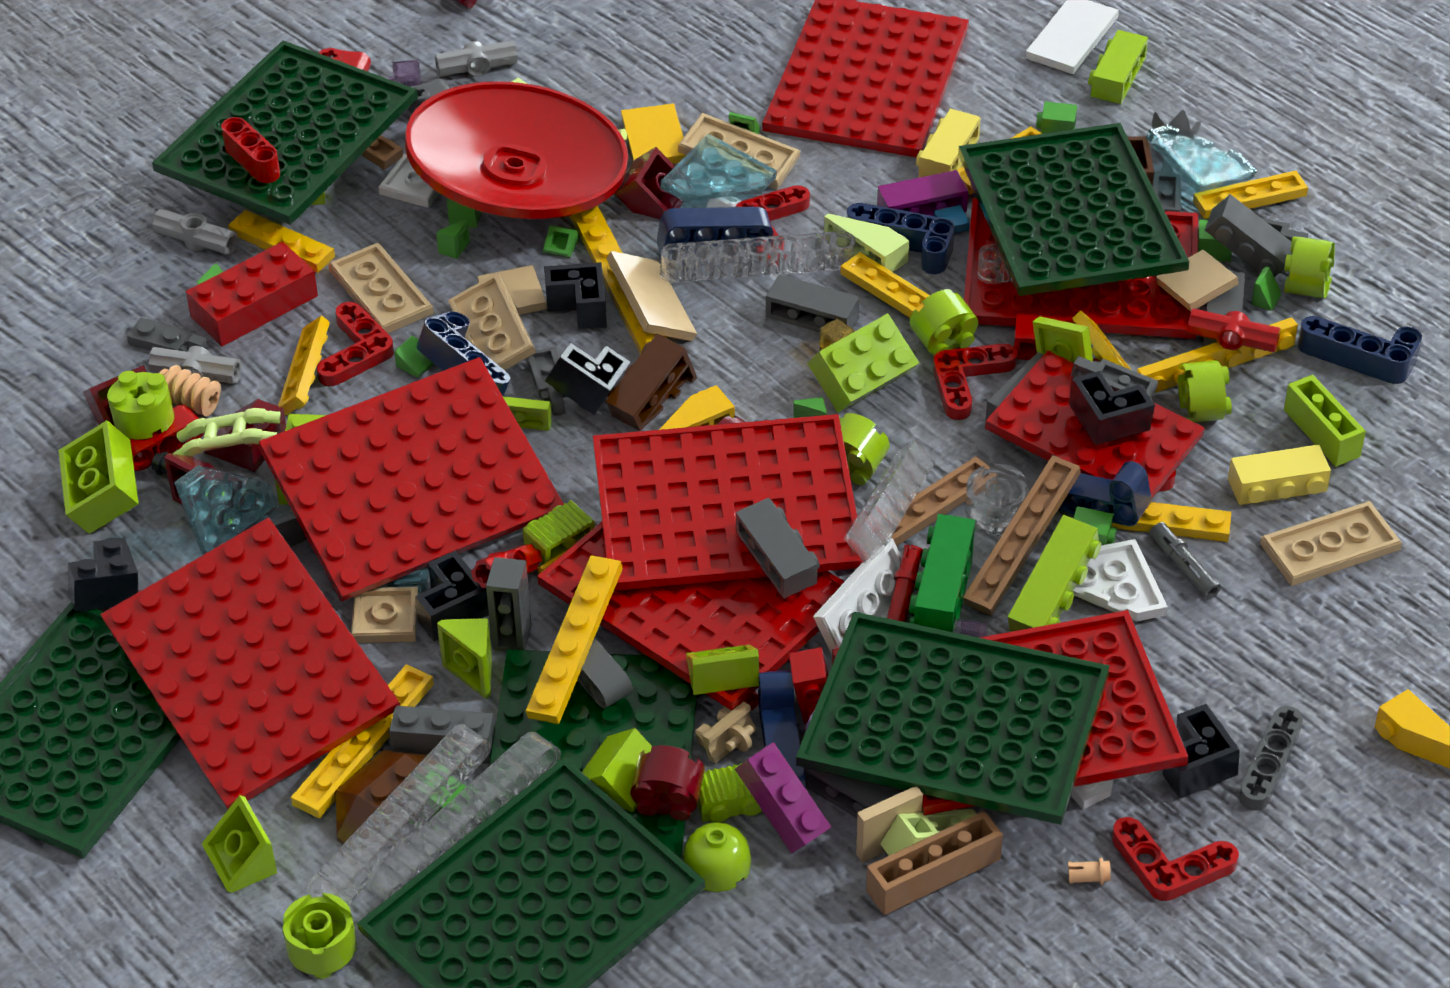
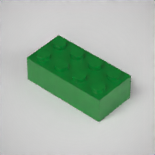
[909,514,976,633]

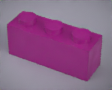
[877,170,968,216]
[735,742,831,853]

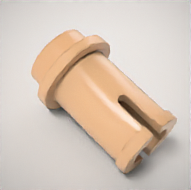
[1068,857,1111,885]

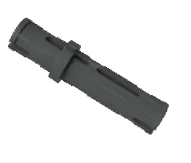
[1149,522,1221,599]

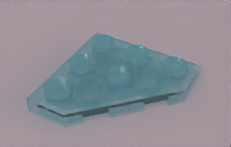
[1145,125,1257,193]
[660,134,777,201]
[174,465,279,555]

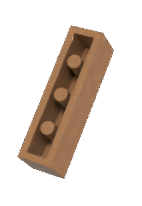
[866,811,1003,915]

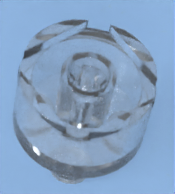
[965,464,1029,538]

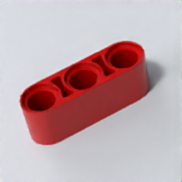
[221,117,280,183]
[130,405,204,471]

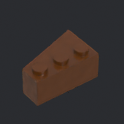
[605,334,697,431]

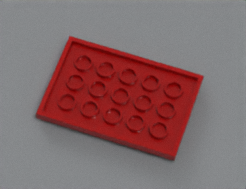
[985,350,1205,500]

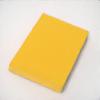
[621,103,689,164]

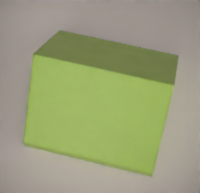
[437,619,492,699]
[685,644,759,695]
[582,728,652,813]
[202,795,277,893]

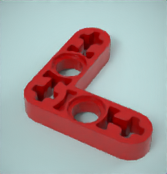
[735,185,810,262]
[317,302,394,387]
[933,344,1018,420]
[1112,817,1239,901]

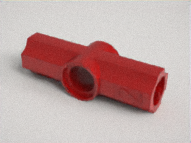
[1187,308,1281,353]
[471,544,543,588]

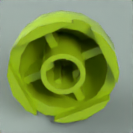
[683,822,751,892]

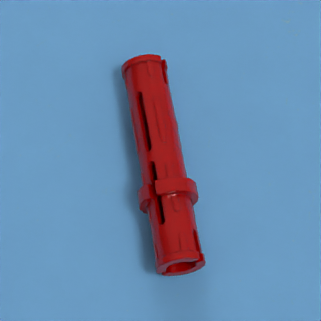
[887,545,923,622]

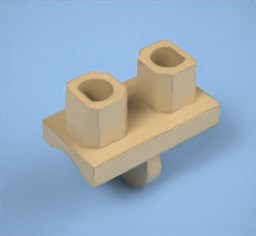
[695,702,756,764]

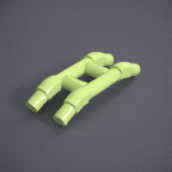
[173,408,281,457]

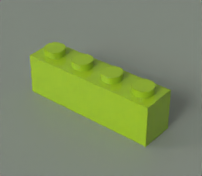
[1007,515,1101,632]

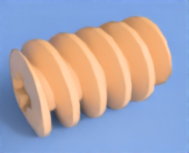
[159,365,221,417]

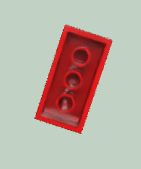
[186,241,318,347]

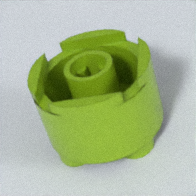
[1284,236,1335,298]
[910,289,978,356]
[1177,360,1232,423]
[107,370,174,440]
[839,413,890,486]
[283,893,357,979]

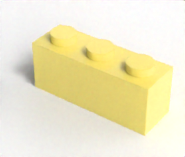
[916,109,981,177]
[1228,445,1331,505]

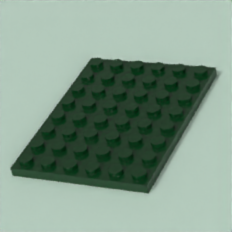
[152,40,418,225]
[958,123,1190,296]
[0,602,181,859]
[796,612,1110,825]
[481,649,698,860]
[357,757,705,988]

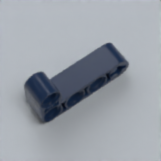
[847,203,955,274]
[657,207,773,268]
[416,311,510,397]
[1297,316,1422,384]
[1058,461,1152,526]
[758,670,806,789]

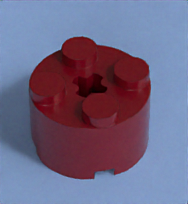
[630,745,705,821]

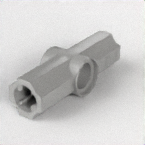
[435,40,518,77]
[152,209,238,255]
[148,346,242,384]

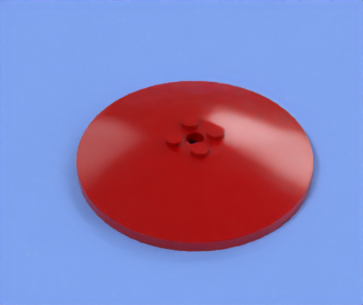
[405,82,628,219]

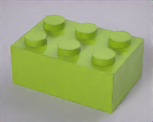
[807,313,919,413]
[58,420,139,534]

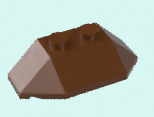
[336,750,456,858]

